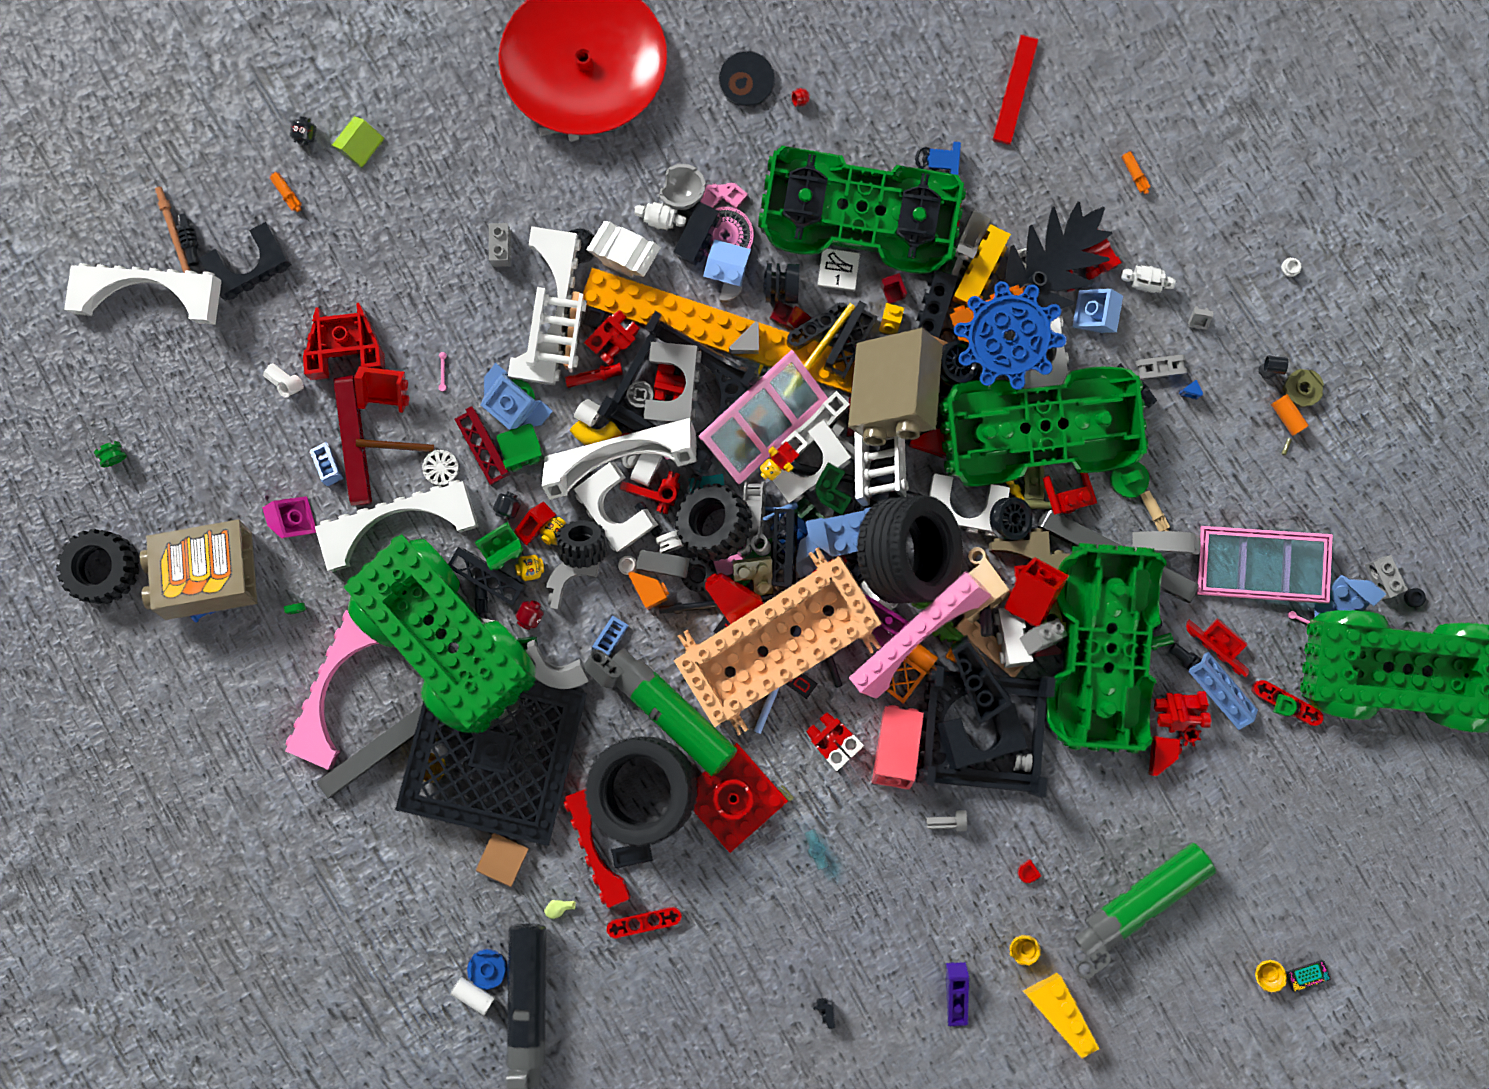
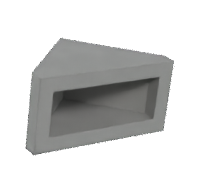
[729,321,759,354]

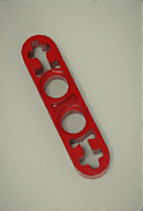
[1251,680,1323,726]
[606,906,682,938]

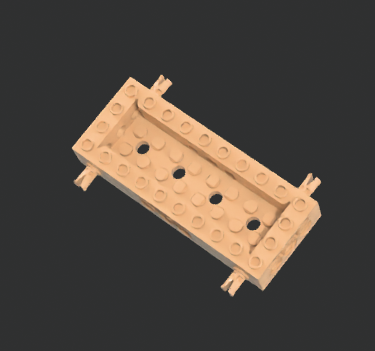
[674,547,882,736]

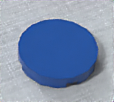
[467,949,507,990]

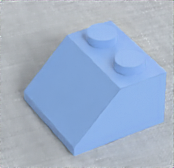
[703,239,751,286]
[1072,289,1123,333]

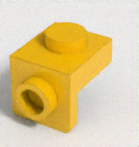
[879,303,904,335]

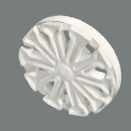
[422,450,459,486]

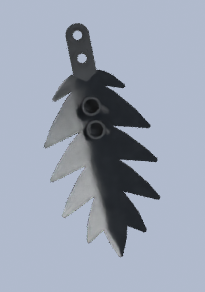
[994,201,1113,309]

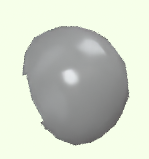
[659,164,706,210]

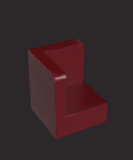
[880,273,907,304]

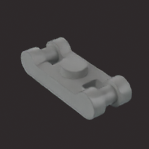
[1136,355,1187,380]

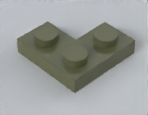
[732,556,773,595]

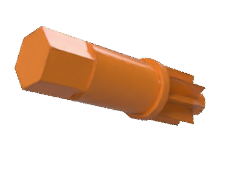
[1121,151,1151,195]
[270,172,302,212]

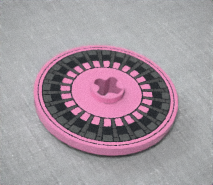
[704,207,754,257]

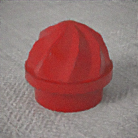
[791,88,810,107]

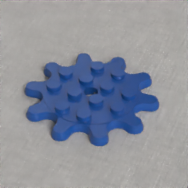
[954,281,1066,389]

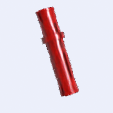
[565,363,623,388]

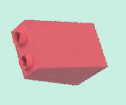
[871,705,923,790]

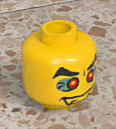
[540,517,567,545]
[515,554,544,581]

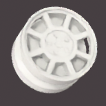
[656,530,684,554]

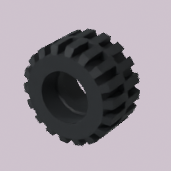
[557,520,607,568]

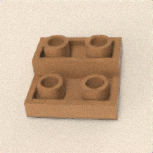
[476,833,529,887]

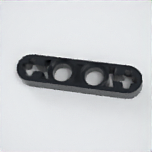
[787,303,848,350]

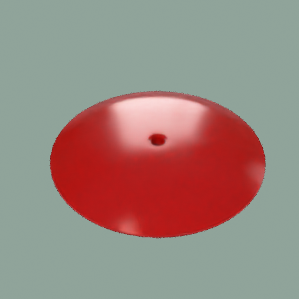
[499,0,667,135]

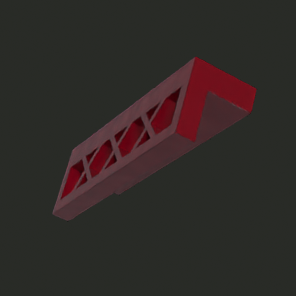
[454,406,511,485]

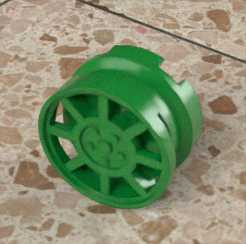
[94,441,127,468]

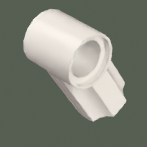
[263,363,303,398]

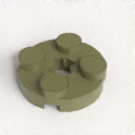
[1283,369,1324,408]

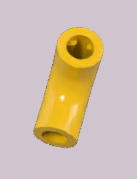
[569,420,622,445]

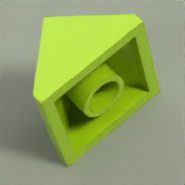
[332,116,384,167]

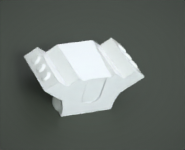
[587,221,661,278]

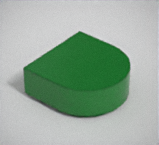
[284,603,306,615]
[1273,694,1297,716]

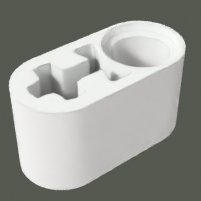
[574,399,601,427]
[630,454,663,487]

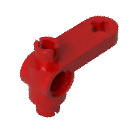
[619,471,681,515]

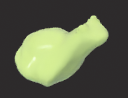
[544,900,576,919]

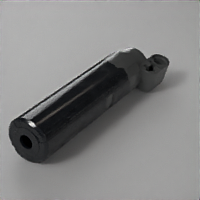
[506,923,546,1089]

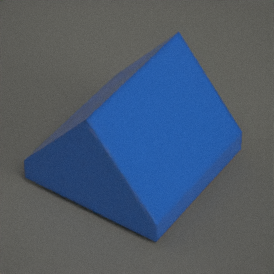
[1179,380,1203,400]

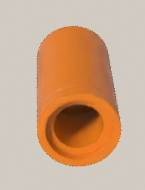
[1271,394,1309,436]

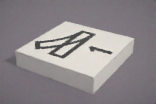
[817,249,860,292]

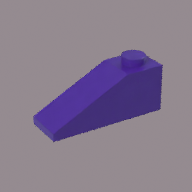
[946,962,969,1026]

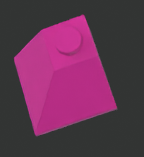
[262,496,316,538]

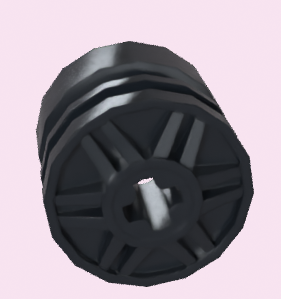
[763,263,800,304]

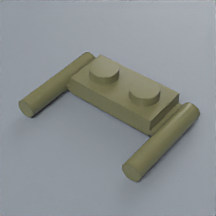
[1024,465,1052,510]

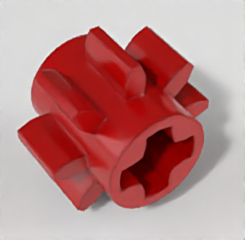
[1176,725,1202,747]

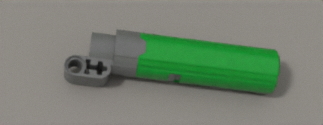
[584,649,737,776]
[1073,843,1216,979]

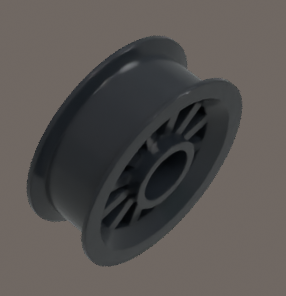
[940,340,980,384]
[989,497,1033,540]

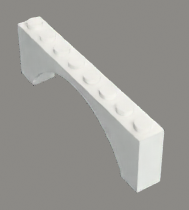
[508,227,581,386]
[64,263,222,325]
[542,418,696,500]
[315,480,479,572]

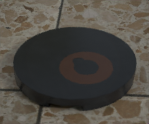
[719,51,775,106]

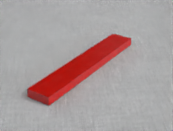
[992,34,1039,145]

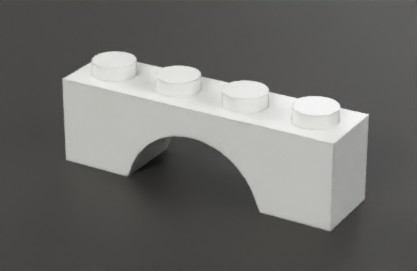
[781,391,850,455]

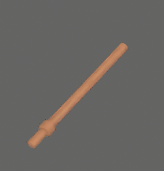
[155,187,191,273]

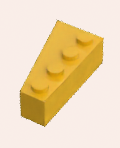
[952,224,1011,308]
[1023,973,1099,1058]

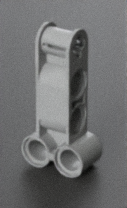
[737,482,771,556]

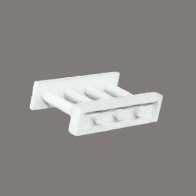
[526,287,587,373]
[855,432,908,506]

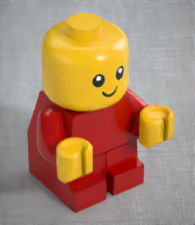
[760,441,799,481]

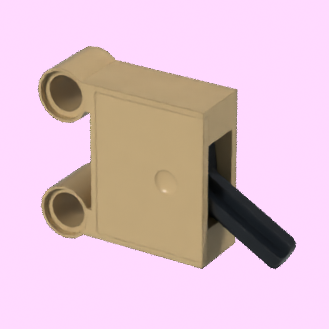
[963,547,1011,637]

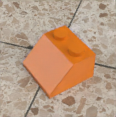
[628,572,669,610]

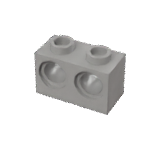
[489,223,511,267]
[1365,555,1407,599]
[1019,618,1068,655]

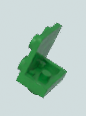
[497,424,544,472]
[475,522,524,570]

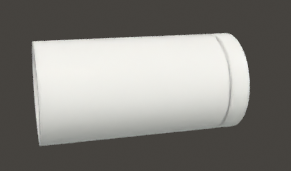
[451,977,495,1015]

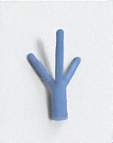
[763,501,798,530]

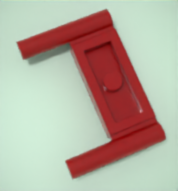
[1042,473,1097,515]

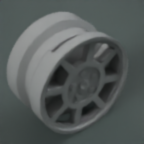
[627,381,654,410]

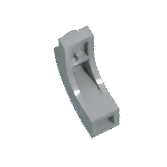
[955,209,991,263]
[1132,531,1201,555]
[546,562,600,610]
[526,639,589,689]

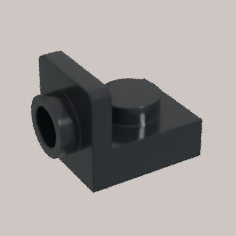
[813,998,835,1029]

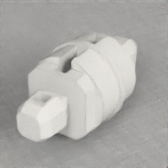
[634,202,687,230]
[1121,265,1176,293]

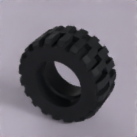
[675,483,753,561]
[56,529,139,604]

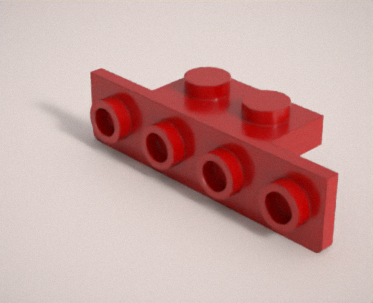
[1186,618,1249,677]

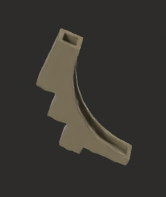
[989,528,1070,569]

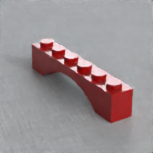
[564,788,631,908]

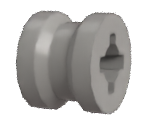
[1013,753,1032,773]

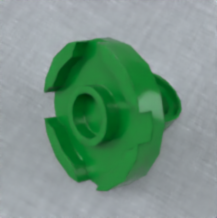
[1110,462,1150,499]

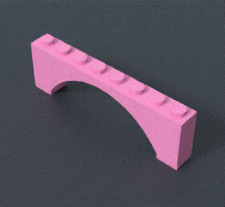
[849,572,992,699]
[285,610,379,769]

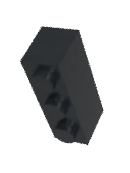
[673,202,722,266]

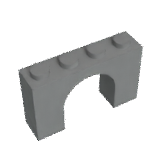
[644,342,701,423]

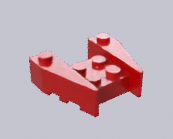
[303,302,385,380]

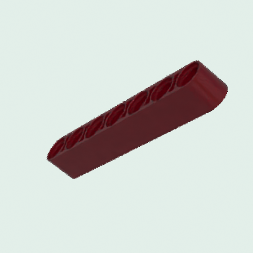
[334,375,372,506]

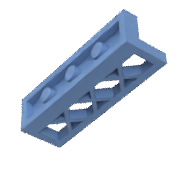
[1189,652,1258,730]

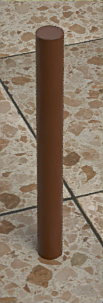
[356,439,434,452]

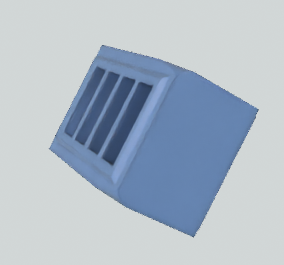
[310,442,344,486]
[592,616,629,657]

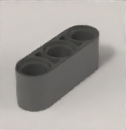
[636,550,690,578]

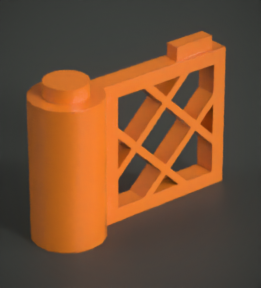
[886,643,938,704]

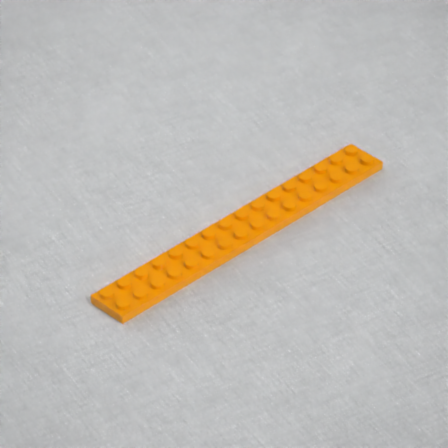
[583,268,855,394]

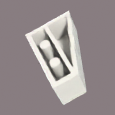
[994,608,1033,668]

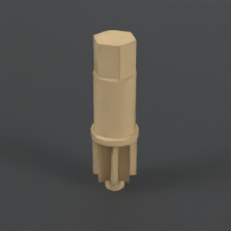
[1140,490,1170,531]

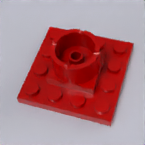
[693,743,788,853]

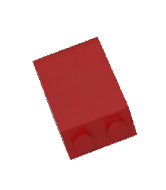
[1004,557,1069,627]

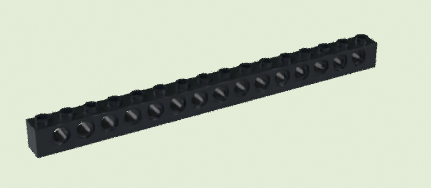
[845,270,958,563]

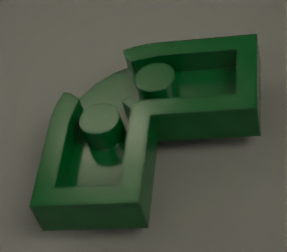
[816,462,852,515]

